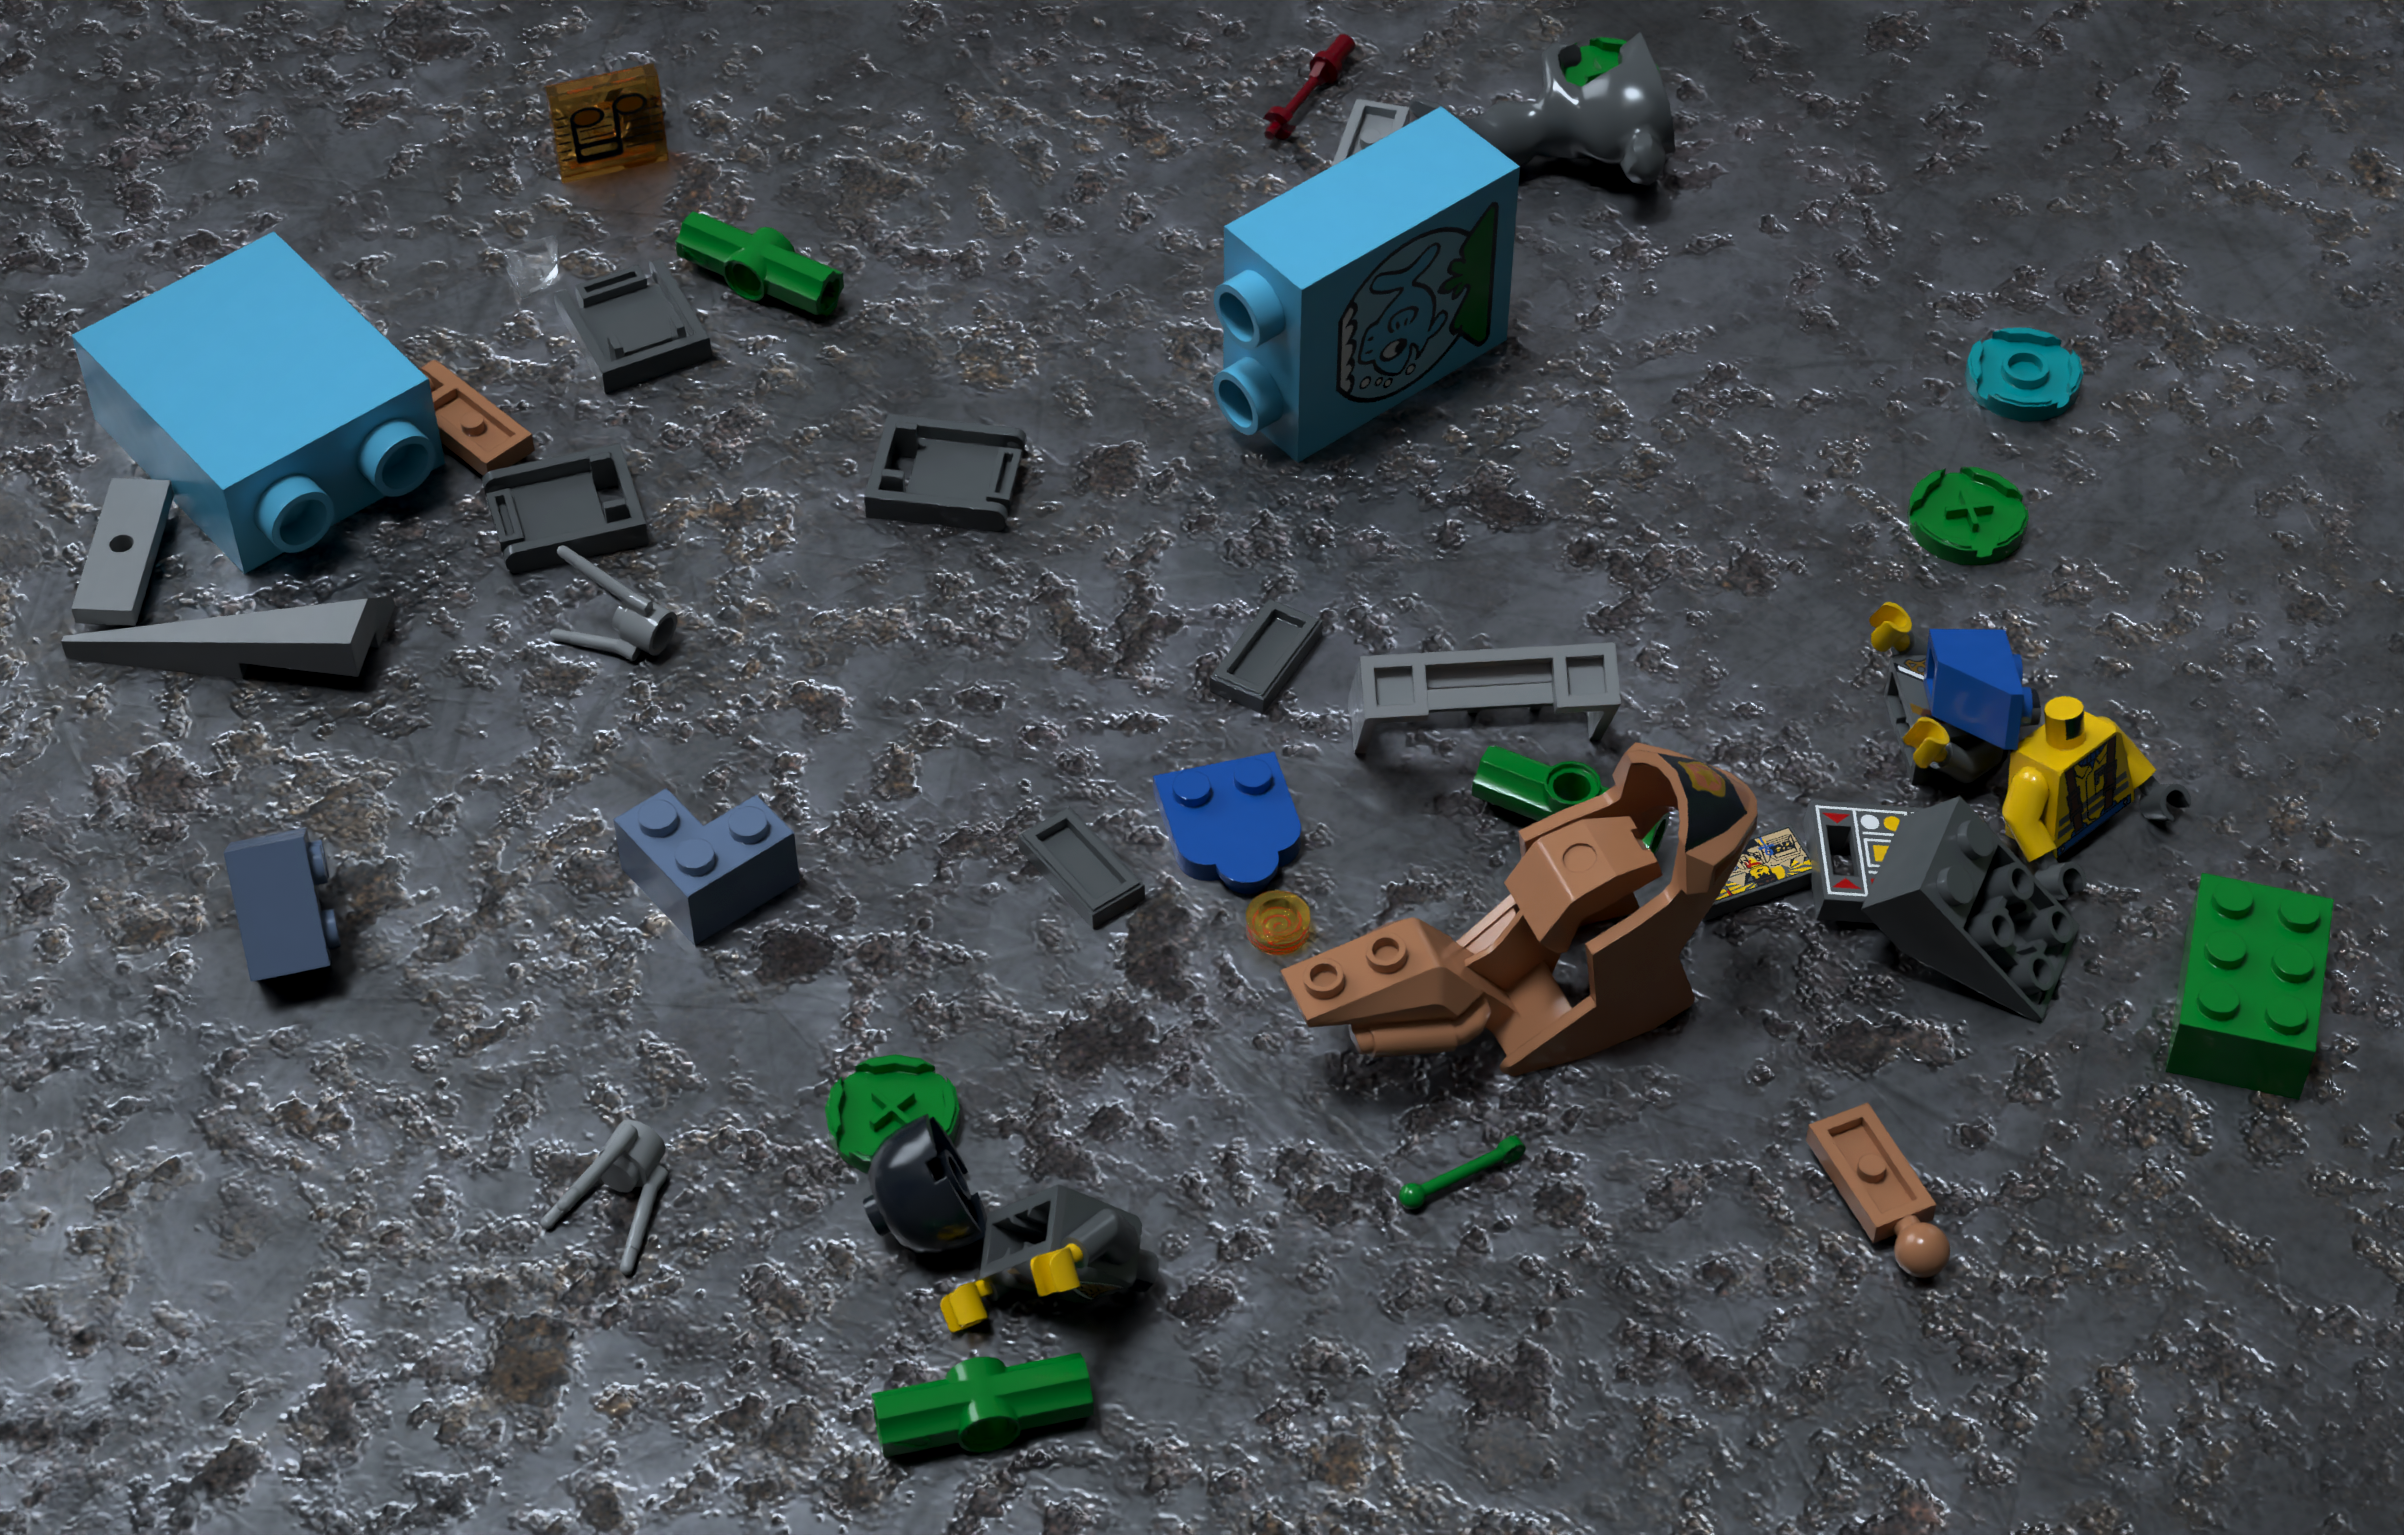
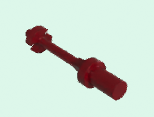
[1263,34,1356,140]

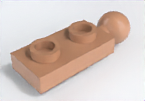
[1806,1102,1950,1278]

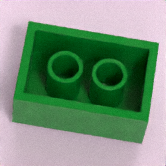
[2165,873,2334,1100]

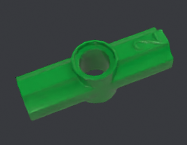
[675,211,844,317]
[1472,745,1670,856]
[871,1352,1094,1457]

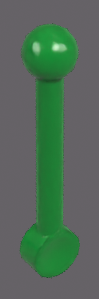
[1399,1135,1526,1210]

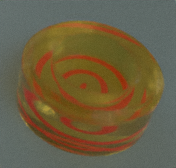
[1246,890,1310,955]

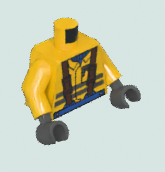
[2002,696,2191,901]

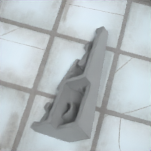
[61,596,395,679]

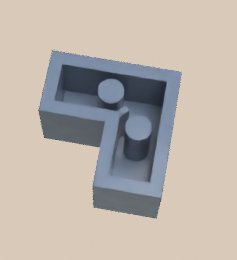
[613,788,800,945]
[224,827,341,982]

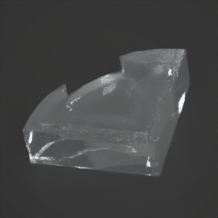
[502,235,560,300]

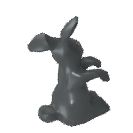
[1409,32,1676,185]

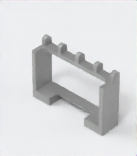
[1348,642,1621,754]

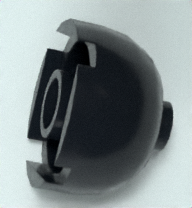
[863,1114,987,1255]

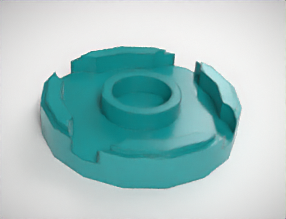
[1964,327,2084,421]

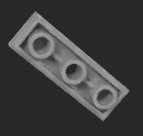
[71,478,174,626]

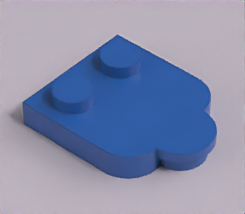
[1153,752,1301,894]

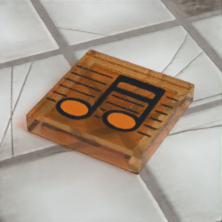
[544,63,669,183]

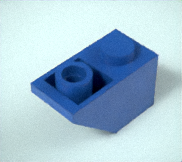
[1923,629,2033,750]

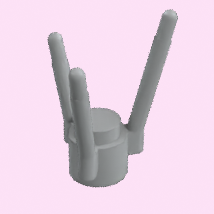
[550,545,677,661]
[540,1120,669,1275]

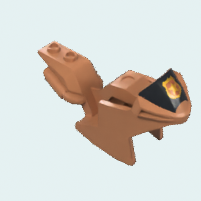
[1280,742,1757,1076]

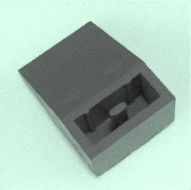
[1861,796,2080,1021]

